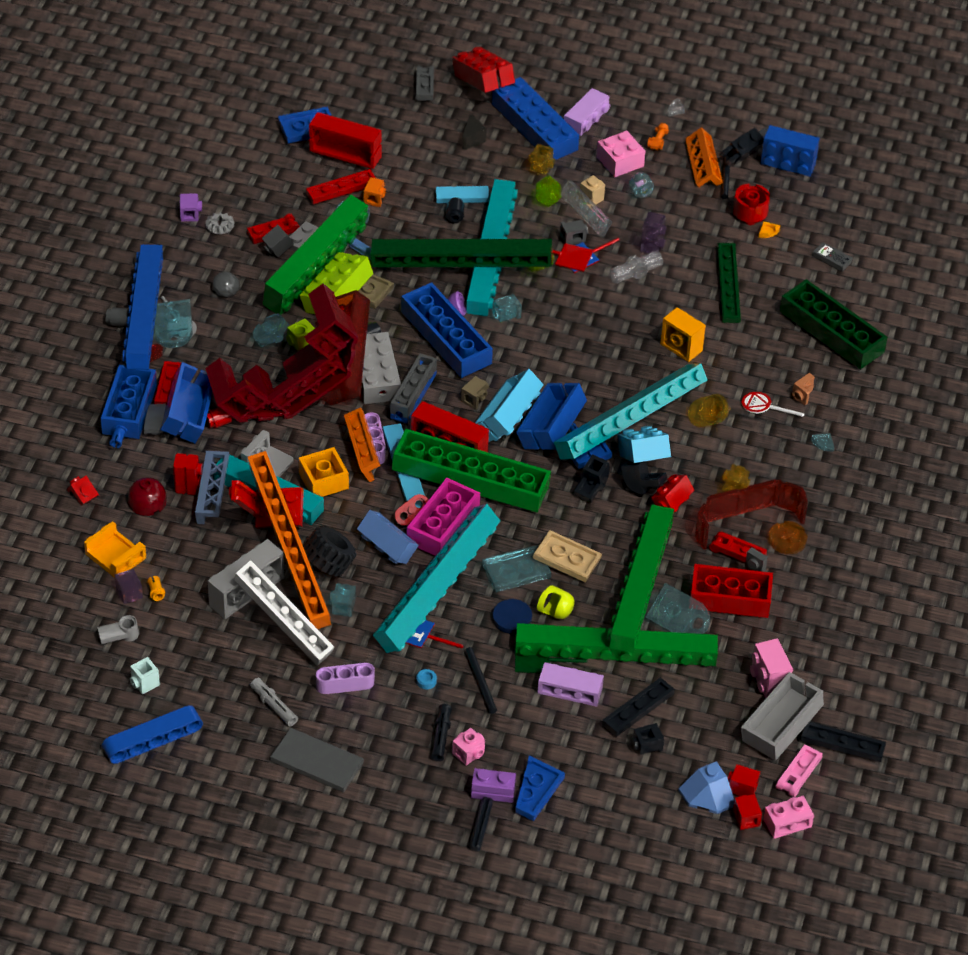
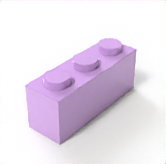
[564,88,610,136]
[538,662,604,707]

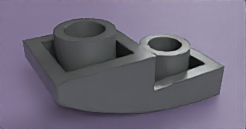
[144,403,167,435]

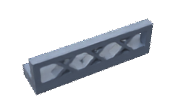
[195,451,230,524]

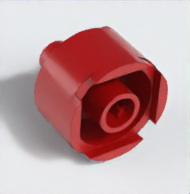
[733,184,770,225]

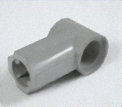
[97,615,139,644]

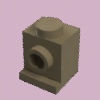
[461,376,489,410]

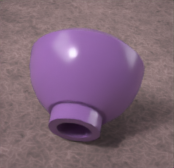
[448,291,467,316]

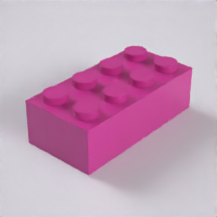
[407,478,480,556]

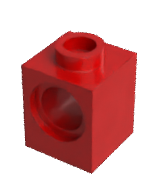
[733,794,762,830]

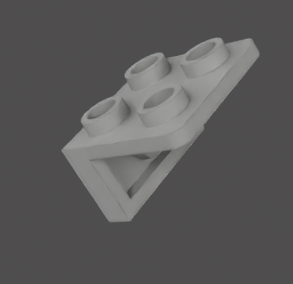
[240,430,294,477]

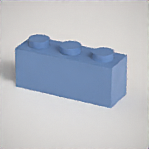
[357,510,419,564]

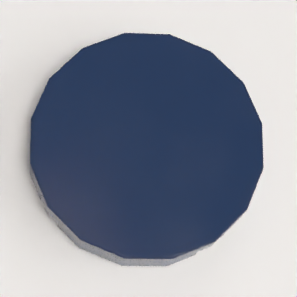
[492,599,533,634]

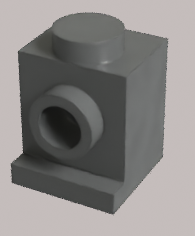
[560,220,588,245]

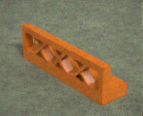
[685,127,723,187]
[344,407,380,482]

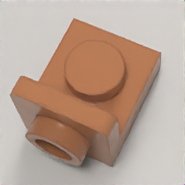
[792,373,815,406]

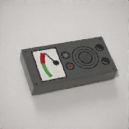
[813,242,853,272]

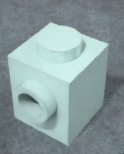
[130,657,160,694]

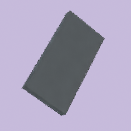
[271,728,364,792]

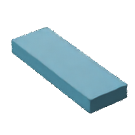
[436,186,489,203]

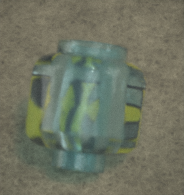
[629,172,654,198]

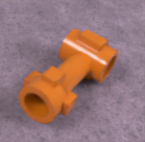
[647,123,669,150]

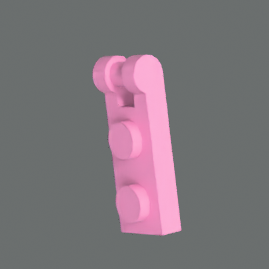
[776,744,823,797]

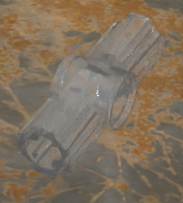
[609,251,663,283]

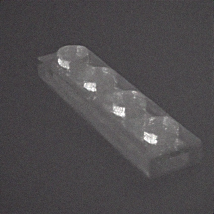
[560,181,612,236]

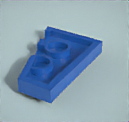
[516,755,565,821]

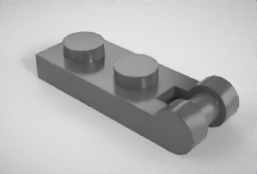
[416,66,434,101]

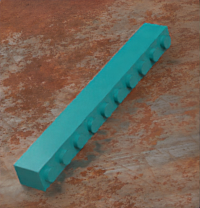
[466,179,518,316]
[554,363,707,459]
[373,504,500,653]

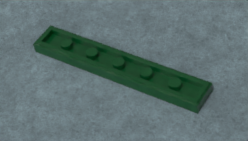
[717,243,741,323]

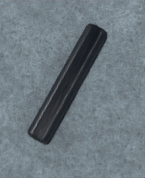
[469,797,493,852]

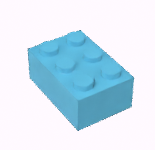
[617,426,671,463]

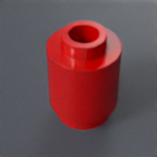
[206,407,233,428]

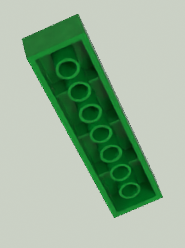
[263,195,368,316]
[392,429,551,513]

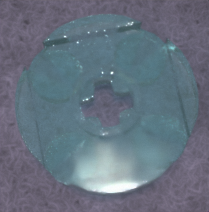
[253,314,289,347]

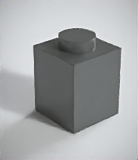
[261,225,294,257]

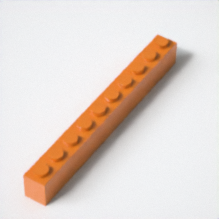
[247,451,331,629]

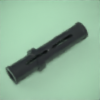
[431,704,452,762]

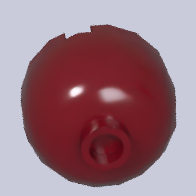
[128,477,167,516]

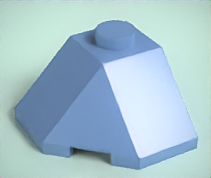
[678,761,734,814]

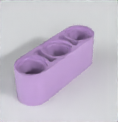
[365,412,385,465]
[316,663,375,694]

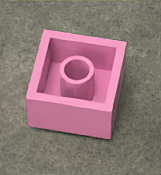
[596,131,645,178]
[750,638,793,698]

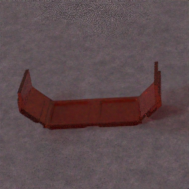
[695,479,808,550]

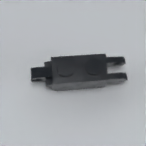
[719,127,768,166]

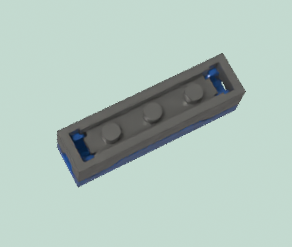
[390,353,437,424]

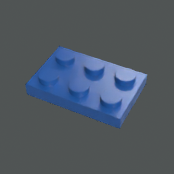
[278,107,332,143]

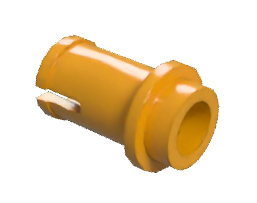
[147,576,165,601]

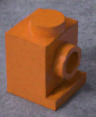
[364,177,386,207]

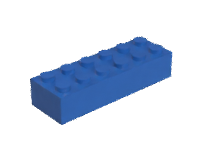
[492,77,579,162]
[401,282,493,378]

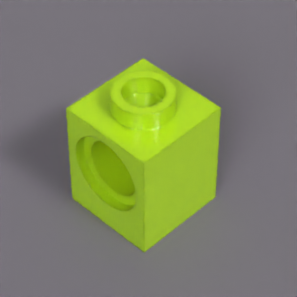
[286,318,315,351]

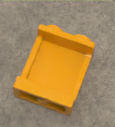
[84,521,146,580]

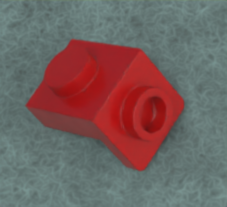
[66,475,99,506]

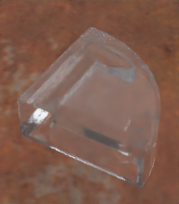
[668,98,685,117]

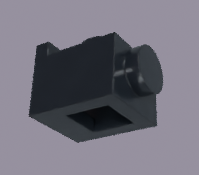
[631,723,664,755]

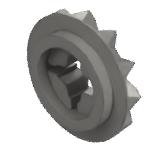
[206,212,234,234]

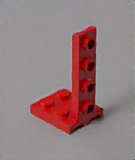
[229,480,304,529]

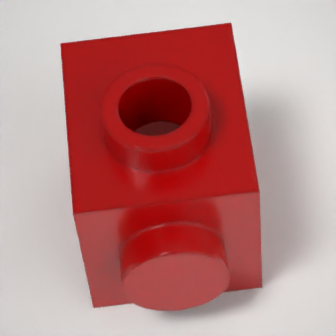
[728,764,760,796]

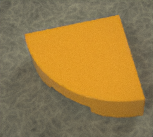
[759,221,780,238]

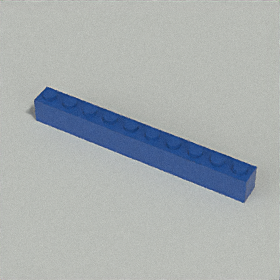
[123,245,163,369]

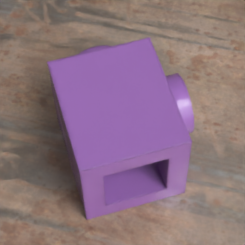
[180,194,202,221]

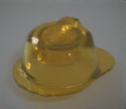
[688,394,731,427]

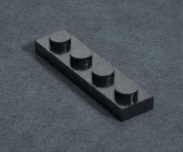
[602,677,675,737]
[801,722,886,762]

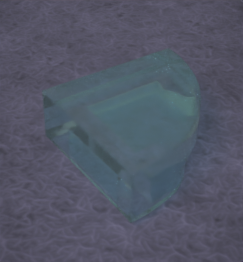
[811,433,834,452]

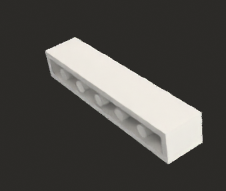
[234,560,334,666]

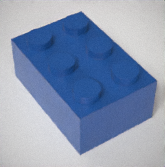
[761,125,820,177]

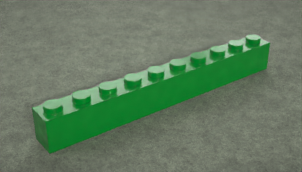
[607,505,674,653]
[515,623,718,666]

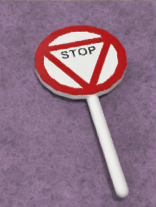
[741,392,804,417]

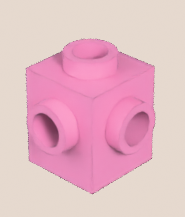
[452,728,485,766]

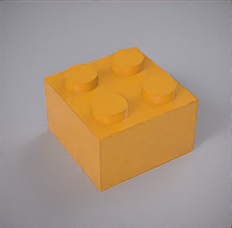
[660,307,706,362]
[299,447,349,497]

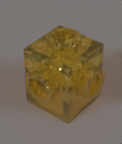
[529,144,555,175]
[722,463,751,497]

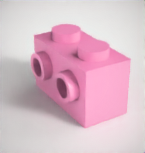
[763,796,814,839]

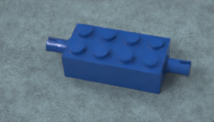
[101,365,157,448]

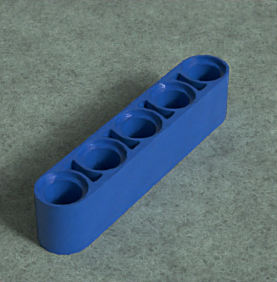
[102,705,203,764]

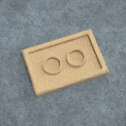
[533,530,602,583]

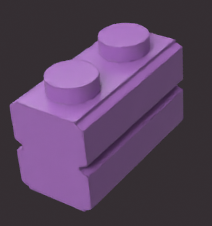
[471,768,516,803]

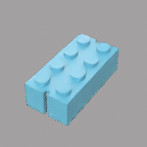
[475,369,544,442]

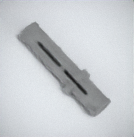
[250,677,298,727]

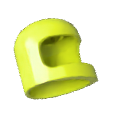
[537,585,574,619]

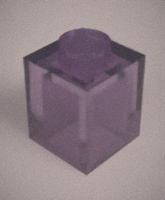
[115,569,143,604]

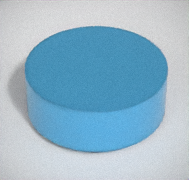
[416,669,437,690]

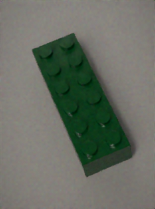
[780,279,888,370]

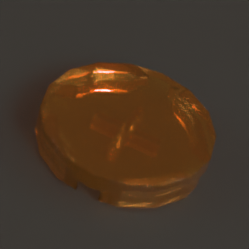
[768,521,808,554]

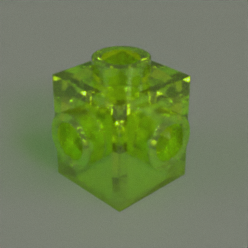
[536,175,561,207]

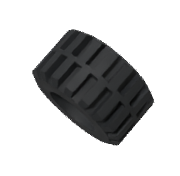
[303,525,357,576]

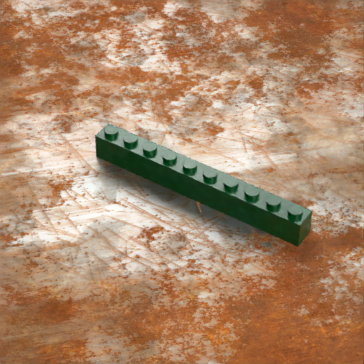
[371,239,553,267]

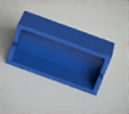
[160,362,213,444]
[516,383,587,450]

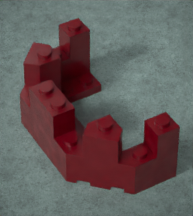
[205,283,358,422]

